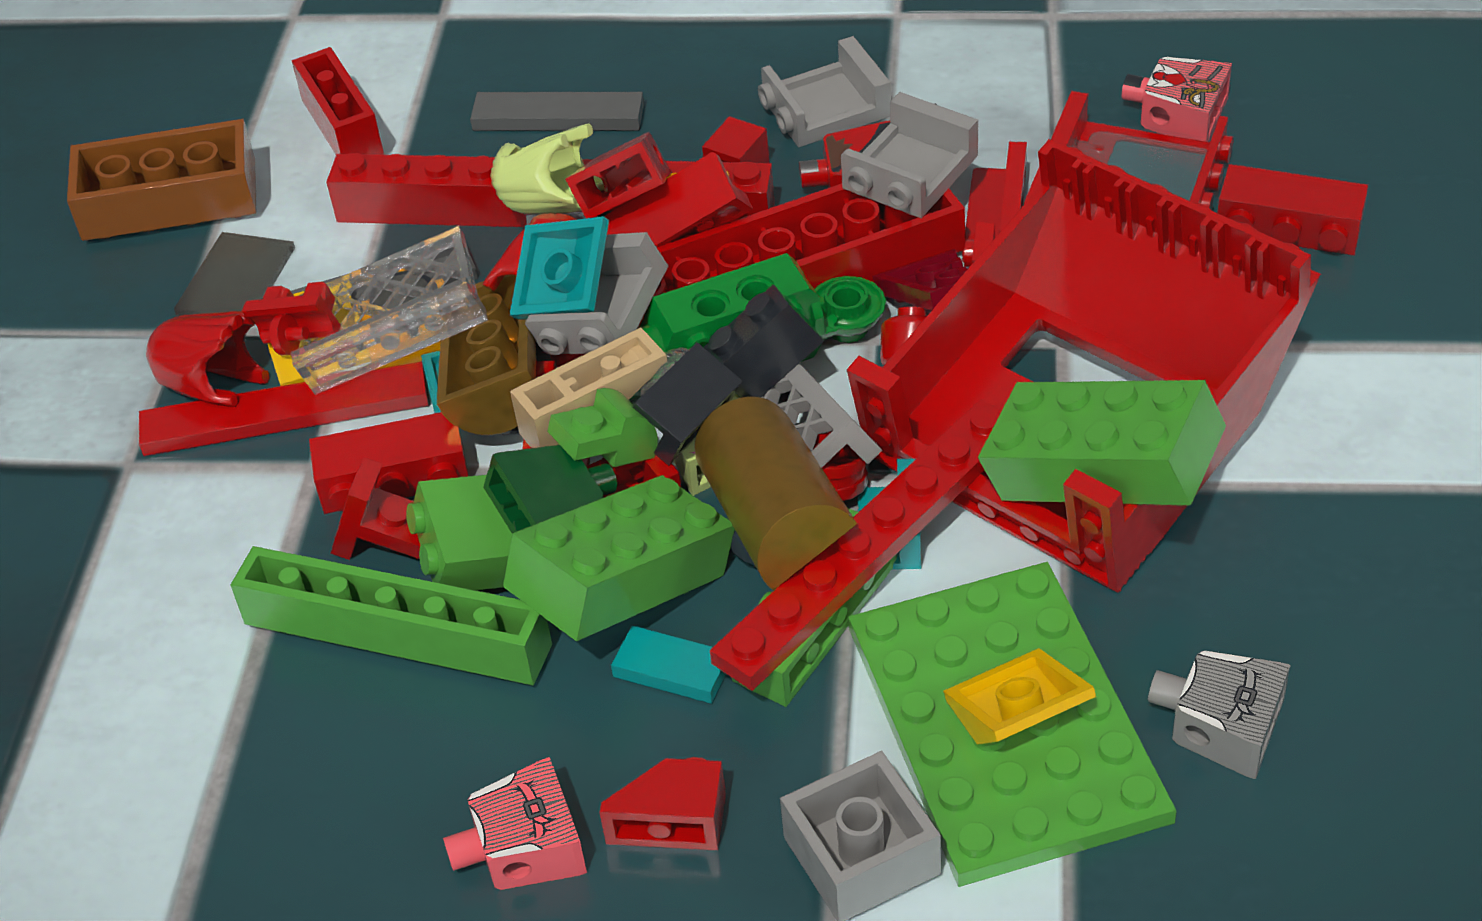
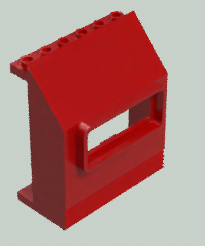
[846,139,1321,593]

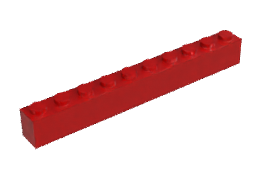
[326,153,775,227]

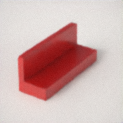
[962,141,1027,263]
[604,152,753,247]

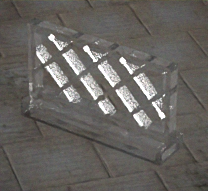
[291,226,488,395]

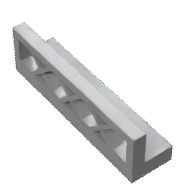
[761,363,882,468]

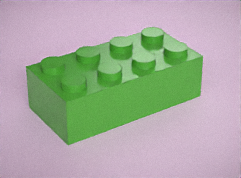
[978,380,1226,505]
[503,475,735,641]

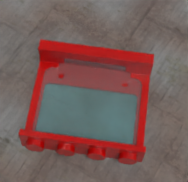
[1024,91,1234,210]

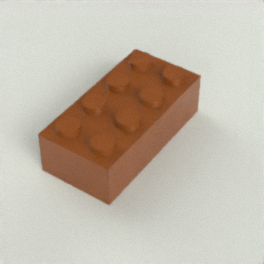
[67,119,256,241]

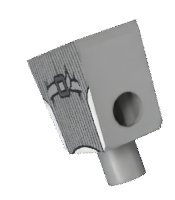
[1148,651,1290,779]

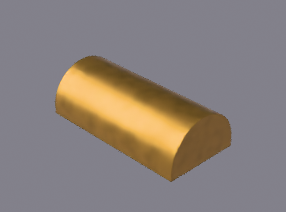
[437,274,536,435]
[694,397,857,590]

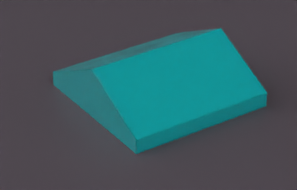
[510,217,609,320]

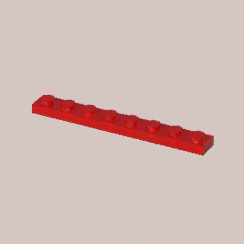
[710,399,1002,691]

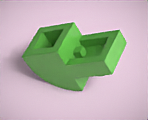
[547,388,658,467]

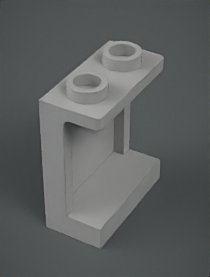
[758,36,891,147]
[841,92,978,218]
[525,232,668,355]

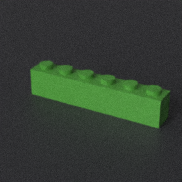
[230,546,552,686]

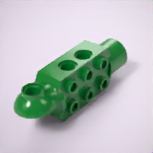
[629,253,886,402]

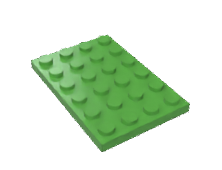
[848,561,1176,887]

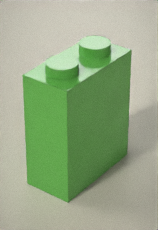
[406,475,512,590]

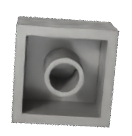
[780,750,941,921]

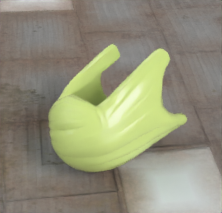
[490,123,604,214]

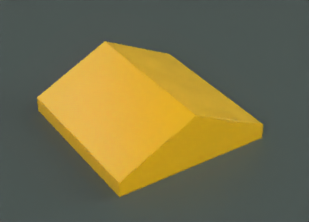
[943,648,1096,744]

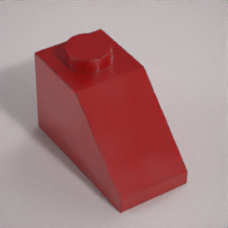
[600,757,726,850]

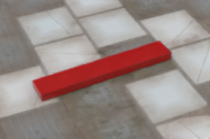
[139,361,429,456]

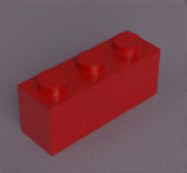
[291,47,384,155]
[1218,164,1368,256]
[309,412,469,514]

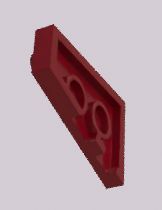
[873,249,968,311]

